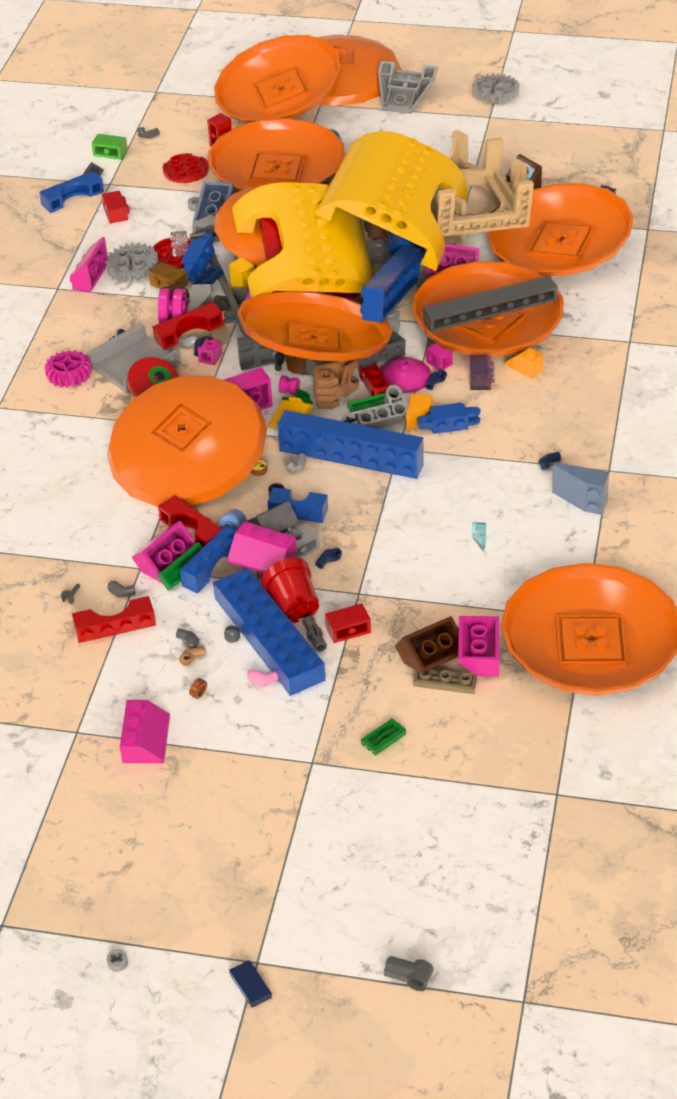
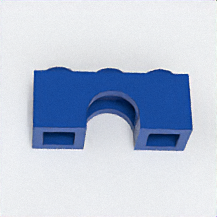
[267,487,328,523]

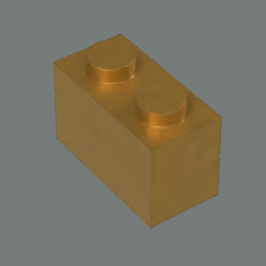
[149,262,188,289]

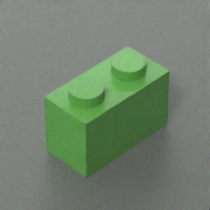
[91,134,128,160]

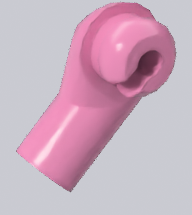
[247,670,278,686]

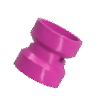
[278,376,300,395]

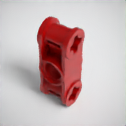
[358,363,390,396]

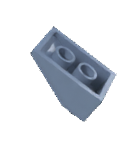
[193,181,237,222]
[552,462,610,515]

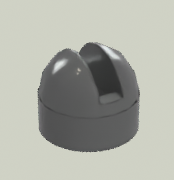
[224,625,240,643]

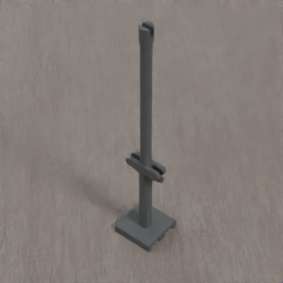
[210,252,275,370]

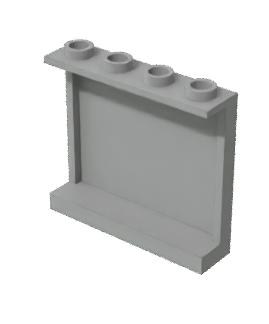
[87,323,181,393]

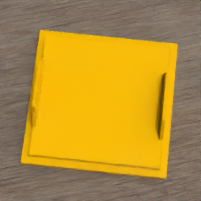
[268,397,314,429]

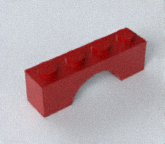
[152,302,224,350]
[158,495,223,547]
[72,596,156,643]

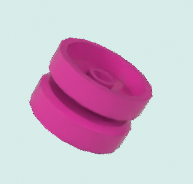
[158,288,187,323]

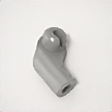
[178,335,199,349]
[285,453,306,473]

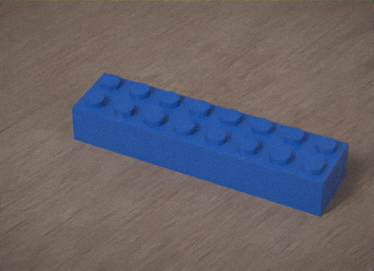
[360,246,421,323]
[277,410,424,479]
[213,568,326,696]

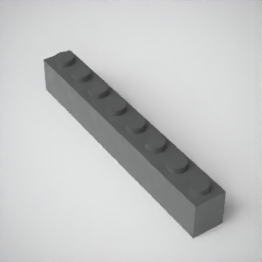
[423,276,558,332]

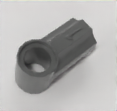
[384,956,434,991]

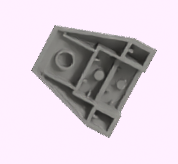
[378,61,438,114]

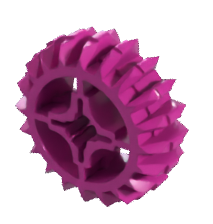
[45,350,92,388]

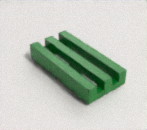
[361,718,406,756]

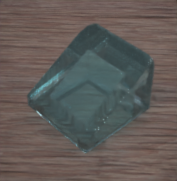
[472,522,487,550]

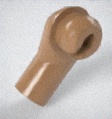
[179,646,206,666]

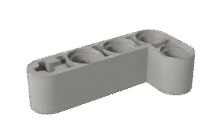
[341,385,408,428]

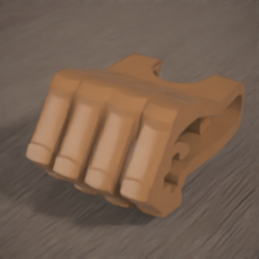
[313,359,359,409]

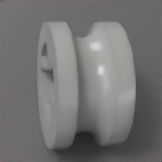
[188,197,199,211]
[106,949,128,972]

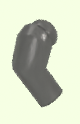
[107,581,136,598]
[176,628,200,648]

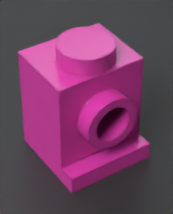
[198,339,223,366]
[426,343,453,371]

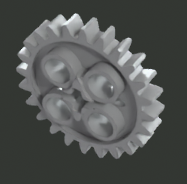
[472,73,520,104]
[105,242,159,282]

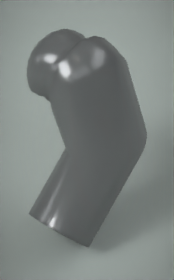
[137,127,160,138]

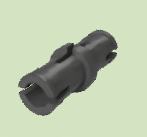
[303,616,327,652]

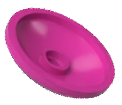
[380,357,431,393]

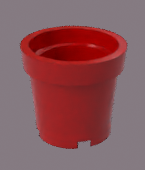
[261,557,320,623]

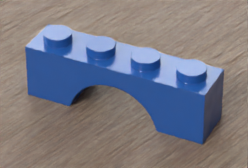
[39,171,104,213]
[180,525,237,594]

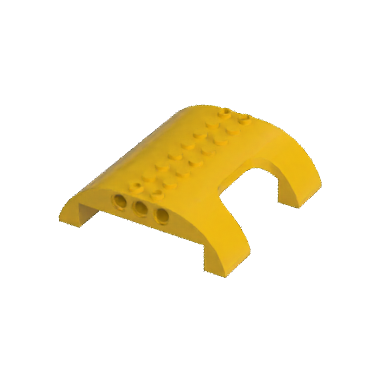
[315,131,468,271]
[232,182,375,298]

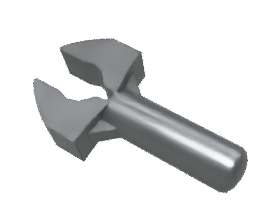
[190,225,218,242]

